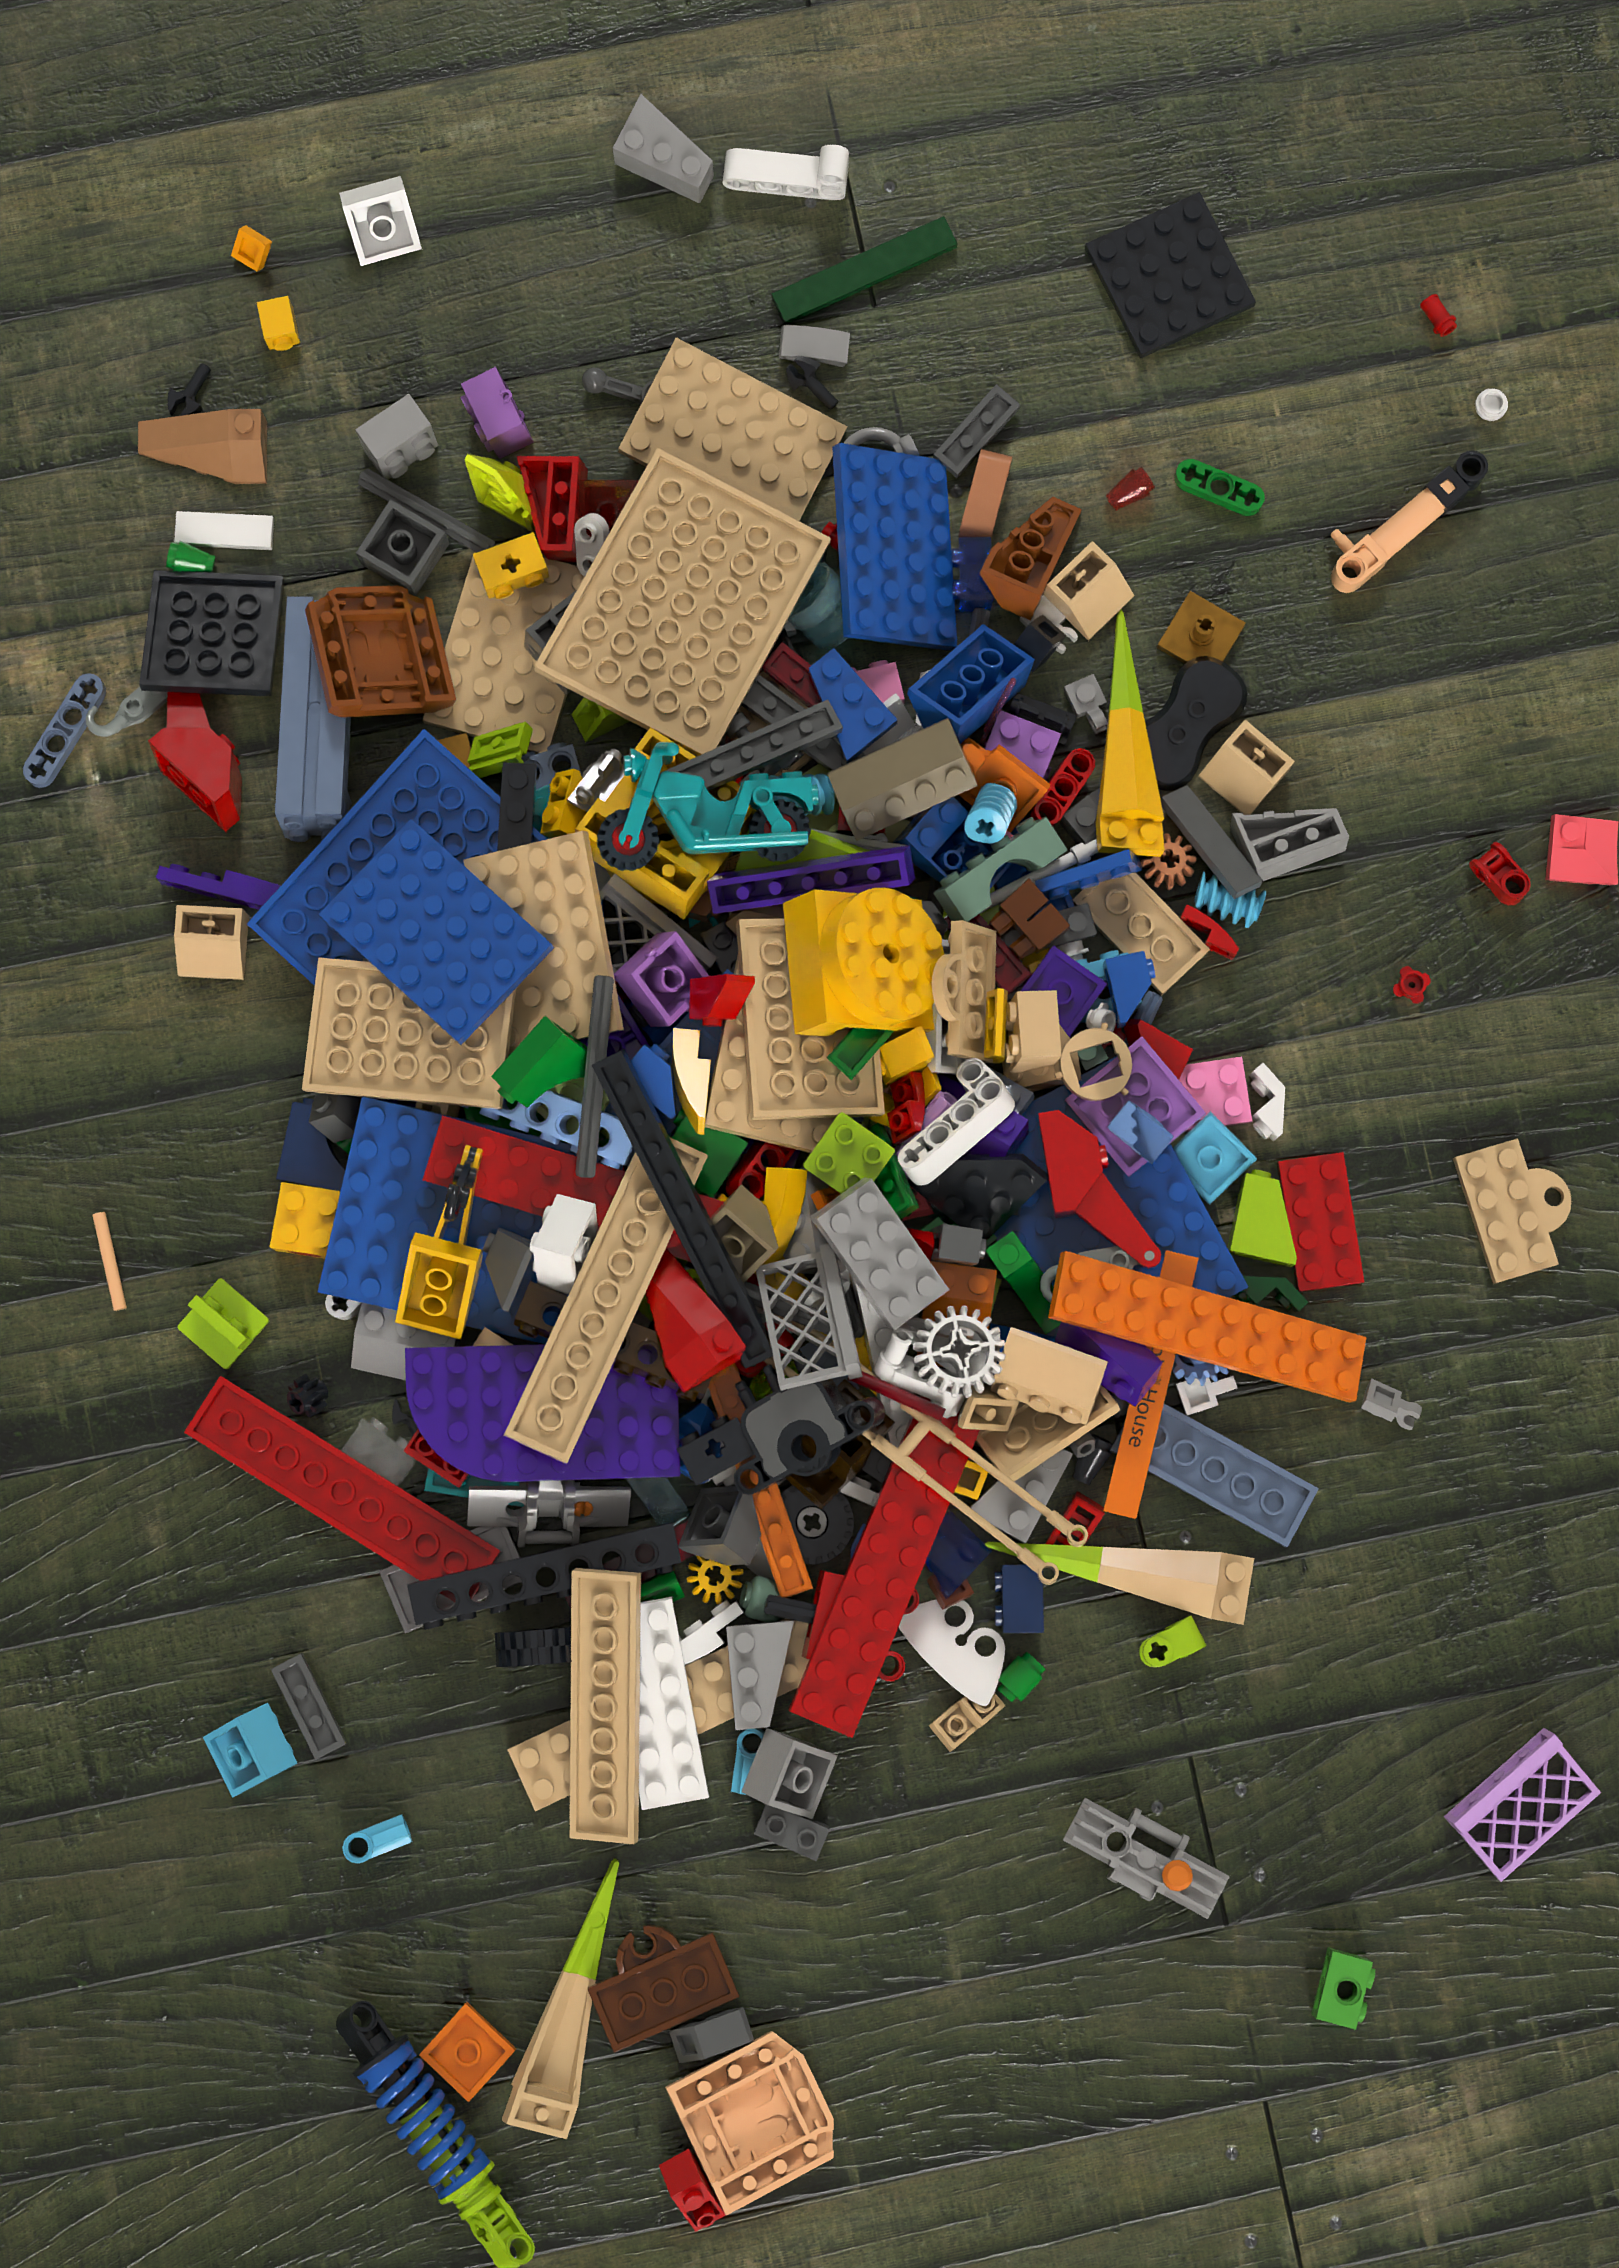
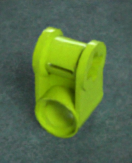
[1139,1615,1207,1668]

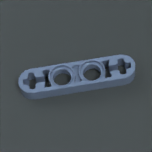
[23,673,106,788]

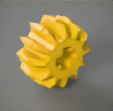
[687,1555,744,1604]

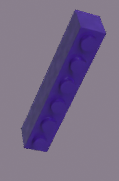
[707,845,915,914]

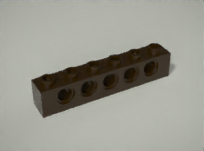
[513,1281,712,1402]

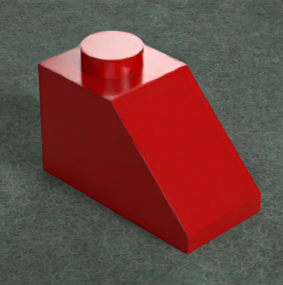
[689,974,755,1027]
[1124,1019,1193,1080]

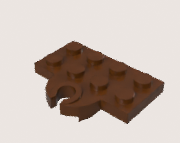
[587,1925,740,2053]

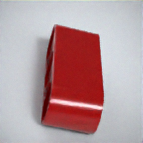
[1025,748,1095,827]
[726,1140,796,1199]

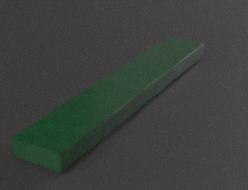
[771,216,958,325]

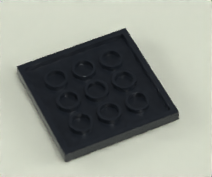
[1085,192,1256,359]
[139,570,284,696]

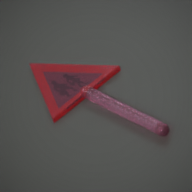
[979,678,1016,747]

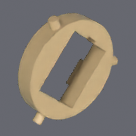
[1054,1023,1132,1101]

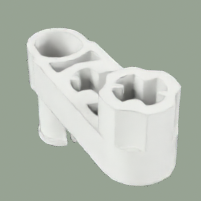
[874,1328,966,1418]

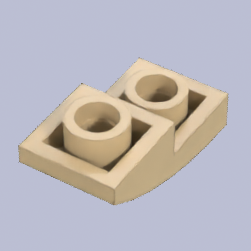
[928,1692,1005,1752]

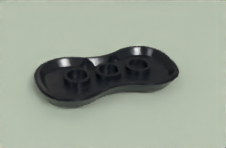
[1145,656,1247,791]

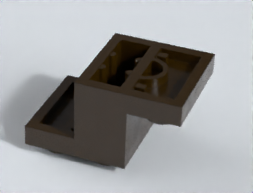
[786,1379,895,1510]

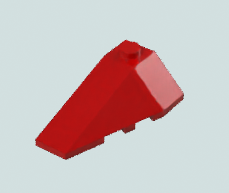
[645,1248,746,1393]

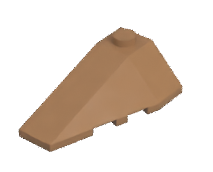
[138,409,267,484]

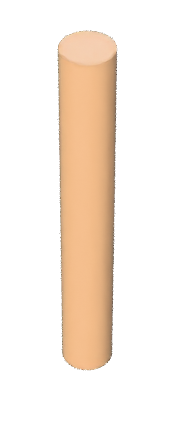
[92,1212,127,1311]

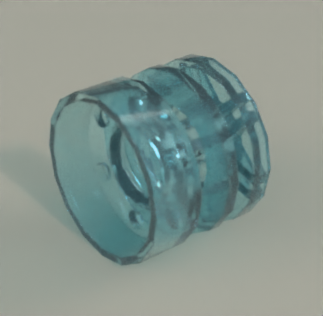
[788,562,848,650]

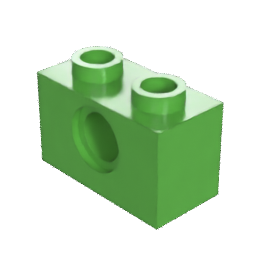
[1311,1947,1375,2030]

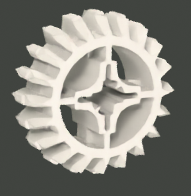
[913,1306,1006,1398]

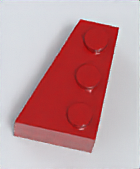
[516,456,588,562]

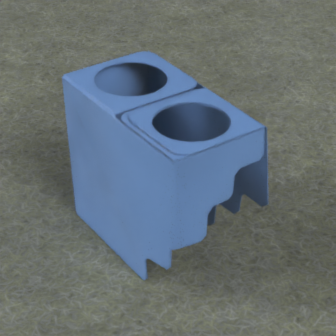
[1108,1100,1174,1164]

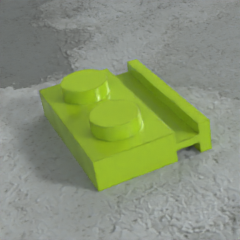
[467,721,533,778]

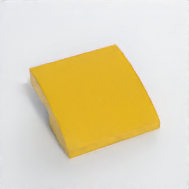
[984,988,1008,1063]

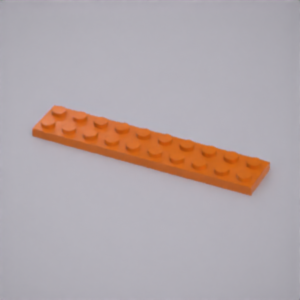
[1048,1251,1366,1403]

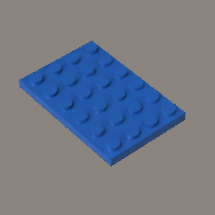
[832,443,958,651]
[318,819,554,1045]

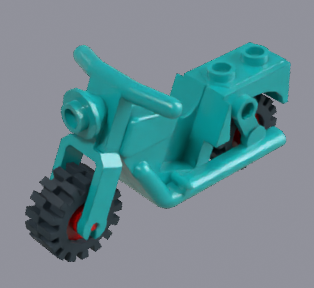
[597,742,818,871]

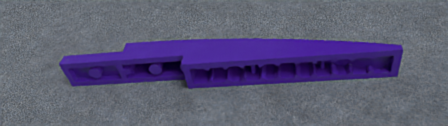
[156,864,281,910]

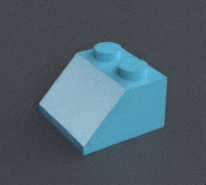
[203,1703,297,1798]

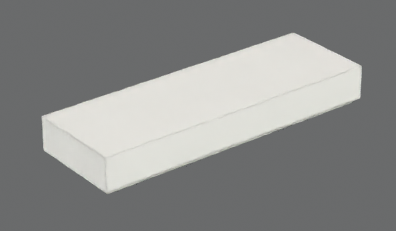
[174,511,274,550]

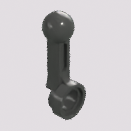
[582,367,654,405]

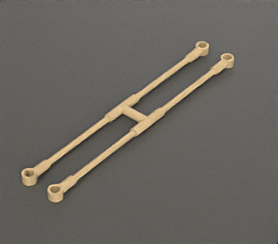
[764,1314,1088,1585]

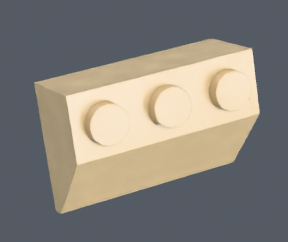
[991,1327,1108,1425]

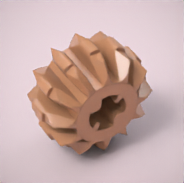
[1140,834,1196,890]

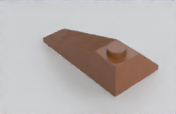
[980,497,1082,621]

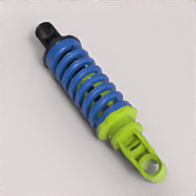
[336,2001,535,2268]

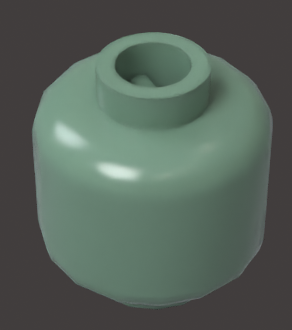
[739,1576,791,1623]

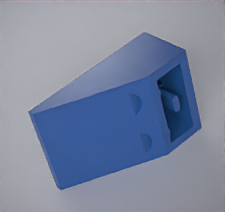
[893,797,1012,889]

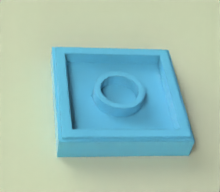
[1173,1111,1257,1205]

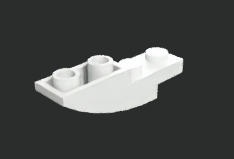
[679,1600,744,1665]

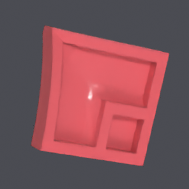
[1545,814,1619,885]

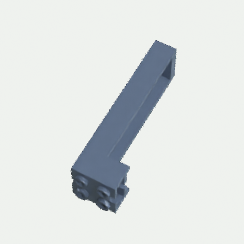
[275,596,352,842]

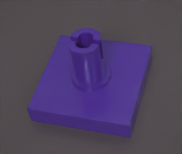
[1020,945,1107,1037]

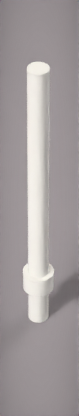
[944,838,1098,932]

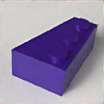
[1055,1322,1163,1407]

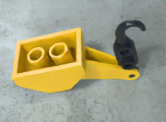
[395,1145,483,1340]

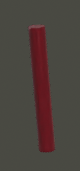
[848,1371,946,1421]

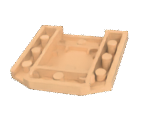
[665,2031,834,2216]

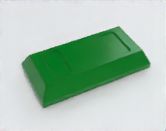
[826,1028,893,1080]

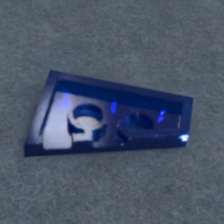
[925,1509,992,1599]

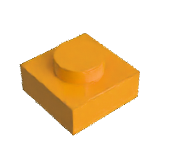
[231,225,272,272]

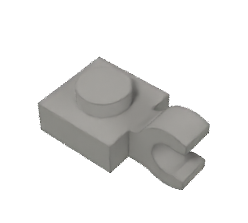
[1064,674,1108,735]
[1361,1379,1422,1430]

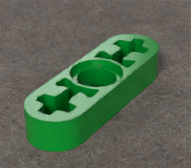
[1174,459,1265,516]

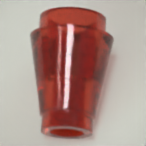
[1105,467,1155,511]

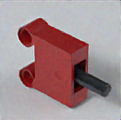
[764,1570,919,1681]

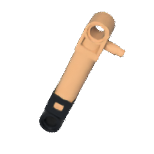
[1331,450,1488,593]

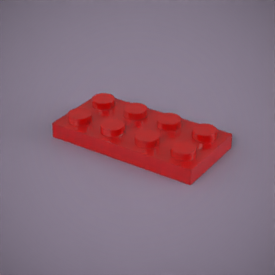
[1277,1152,1364,1292]

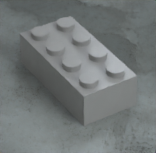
[810,1177,949,1330]

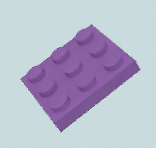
[1065,1036,1206,1177]

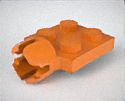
[959,738,1051,833]

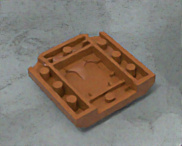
[305,585,456,718]

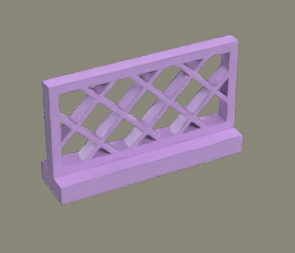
[1444,1728,1601,1882]

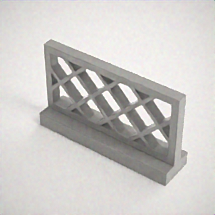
[599,874,718,973]
[756,1244,863,1391]

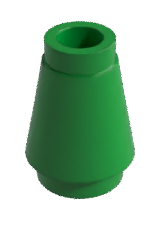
[166,541,216,573]

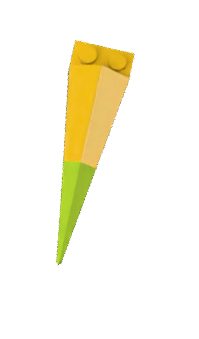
[1096,609,1165,857]

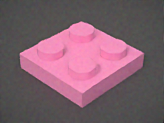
[1179,1057,1252,1132]

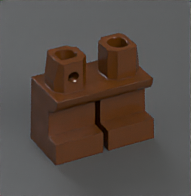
[989,878,1070,960]

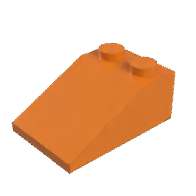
[916,1261,997,1367]

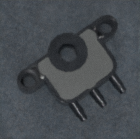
[734,1349,885,1495]

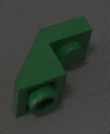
[1235,1276,1309,1313]

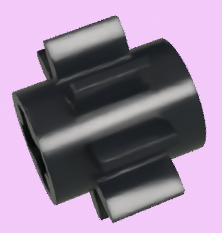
[287,1374,328,1418]

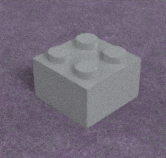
[355,394,438,480]
[741,1728,838,1819]

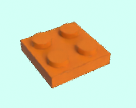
[419,2002,516,2102]

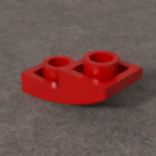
[887,1071,925,1145]

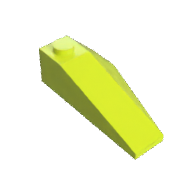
[464,454,535,532]

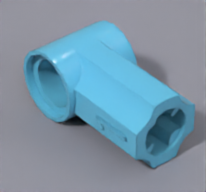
[731,1728,765,1795]
[343,1814,413,1864]

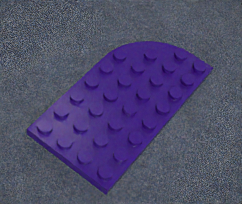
[405,1343,680,1482]

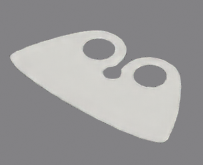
[899,1599,1005,1706]

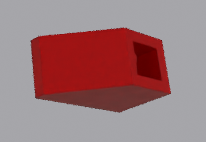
[659,2149,725,2232]

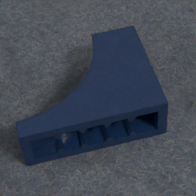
[276,1098,346,1191]

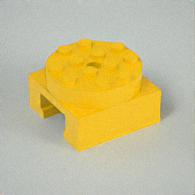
[575,727,756,920]
[783,888,944,1041]

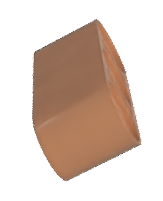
[958,449,1012,545]

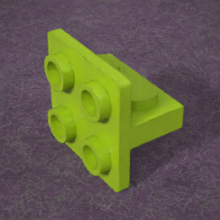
[803,1112,895,1194]
[177,1278,269,1369]

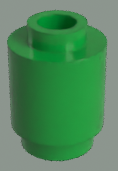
[997,1652,1046,1702]

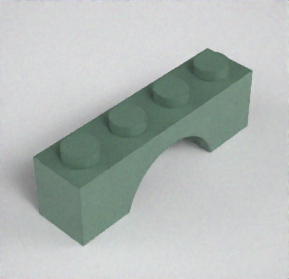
[933,817,1067,922]

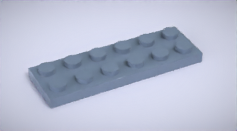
[1110,1403,1319,1547]

